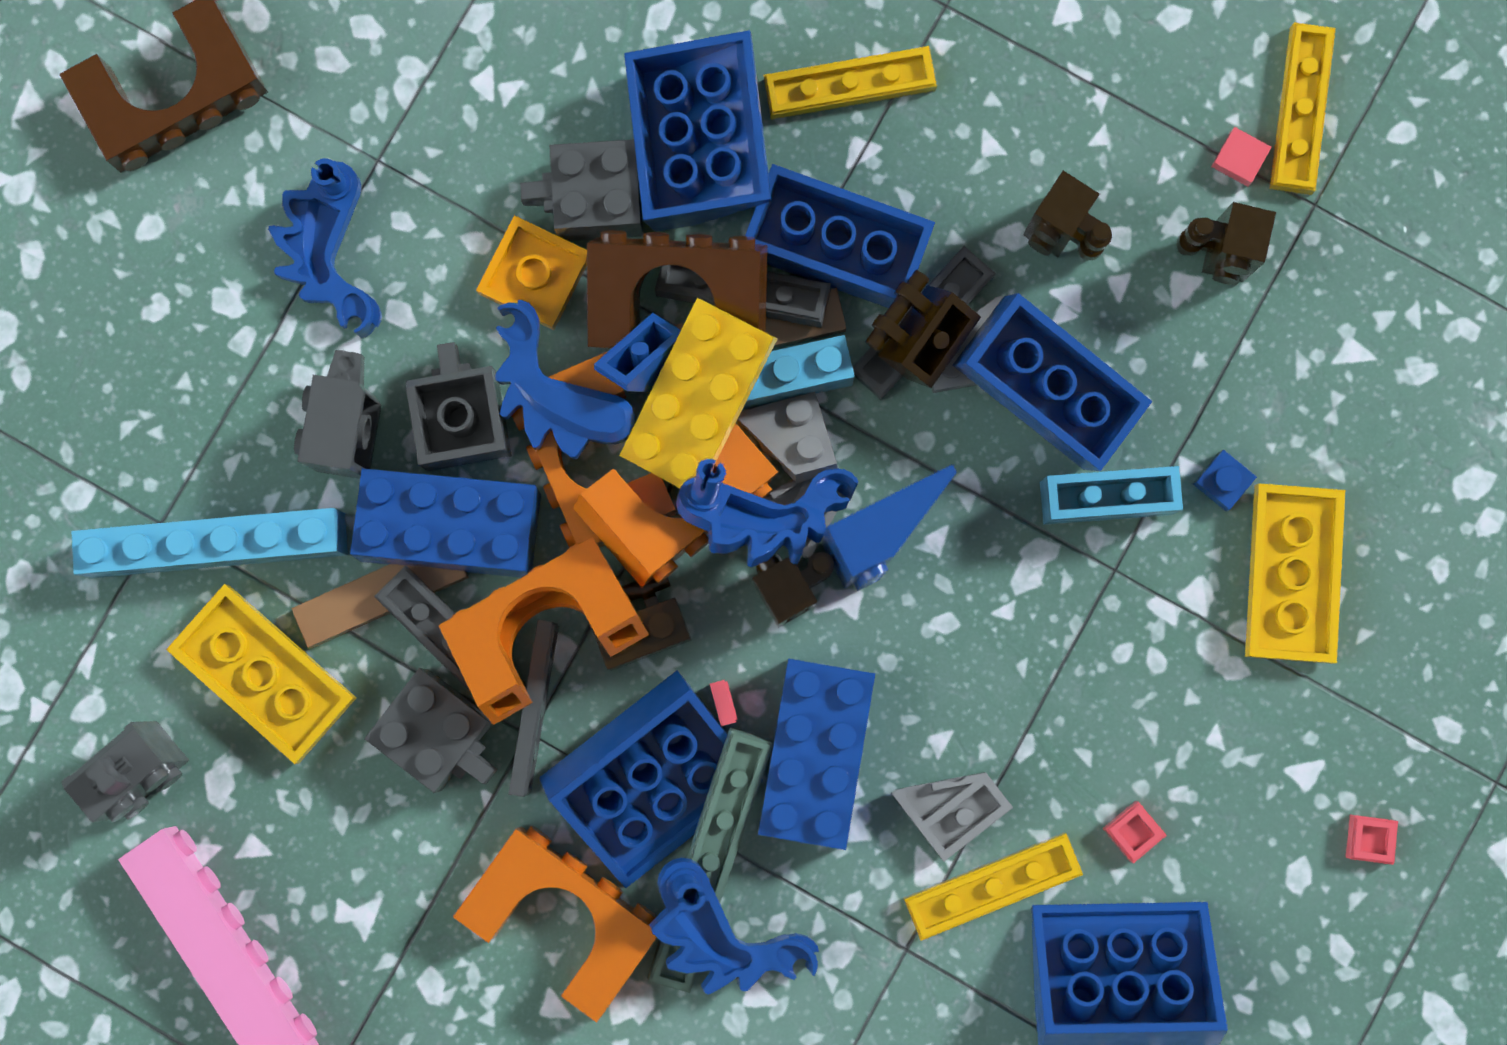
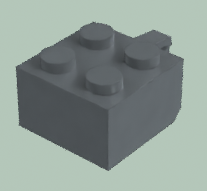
[520,139,643,241]
[406,342,512,471]
[294,350,382,479]
[364,668,498,793]
[61,721,189,823]

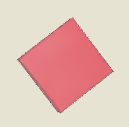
[1211,127,1272,187]
[710,680,738,726]
[1102,801,1167,864]
[1346,814,1398,865]

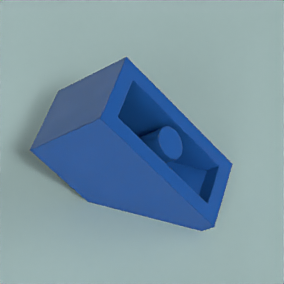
[594,313,681,392]

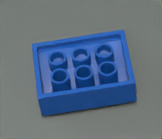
[624,30,772,232]
[822,464,957,591]
[539,670,763,889]
[1031,902,1228,1045]

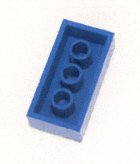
[745,164,935,308]
[953,293,1153,471]
[350,468,541,578]
[758,658,875,850]

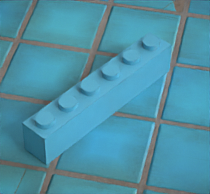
[71,508,348,578]

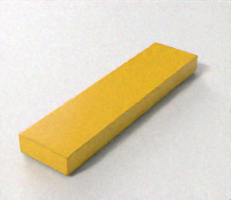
[1269,22,1336,195]
[764,46,937,120]
[903,833,1083,941]

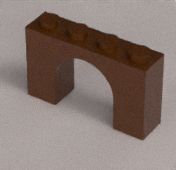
[59,0,268,173]
[587,230,767,348]

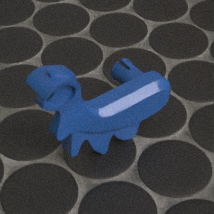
[268,158,382,338]
[495,300,636,459]
[676,459,858,568]
[649,858,819,995]

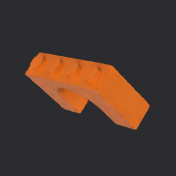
[512,352,677,548]
[573,423,778,587]
[438,537,649,725]
[453,826,657,1023]

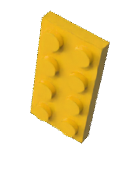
[619,298,777,488]
[1245,483,1345,664]
[166,584,357,764]

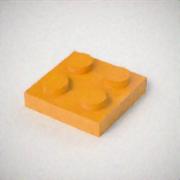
[476,215,587,330]

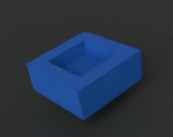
[1193,449,1257,511]

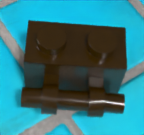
[1023,170,1112,260]
[1177,202,1276,285]
[865,270,981,389]
[752,552,834,628]
[592,577,692,671]

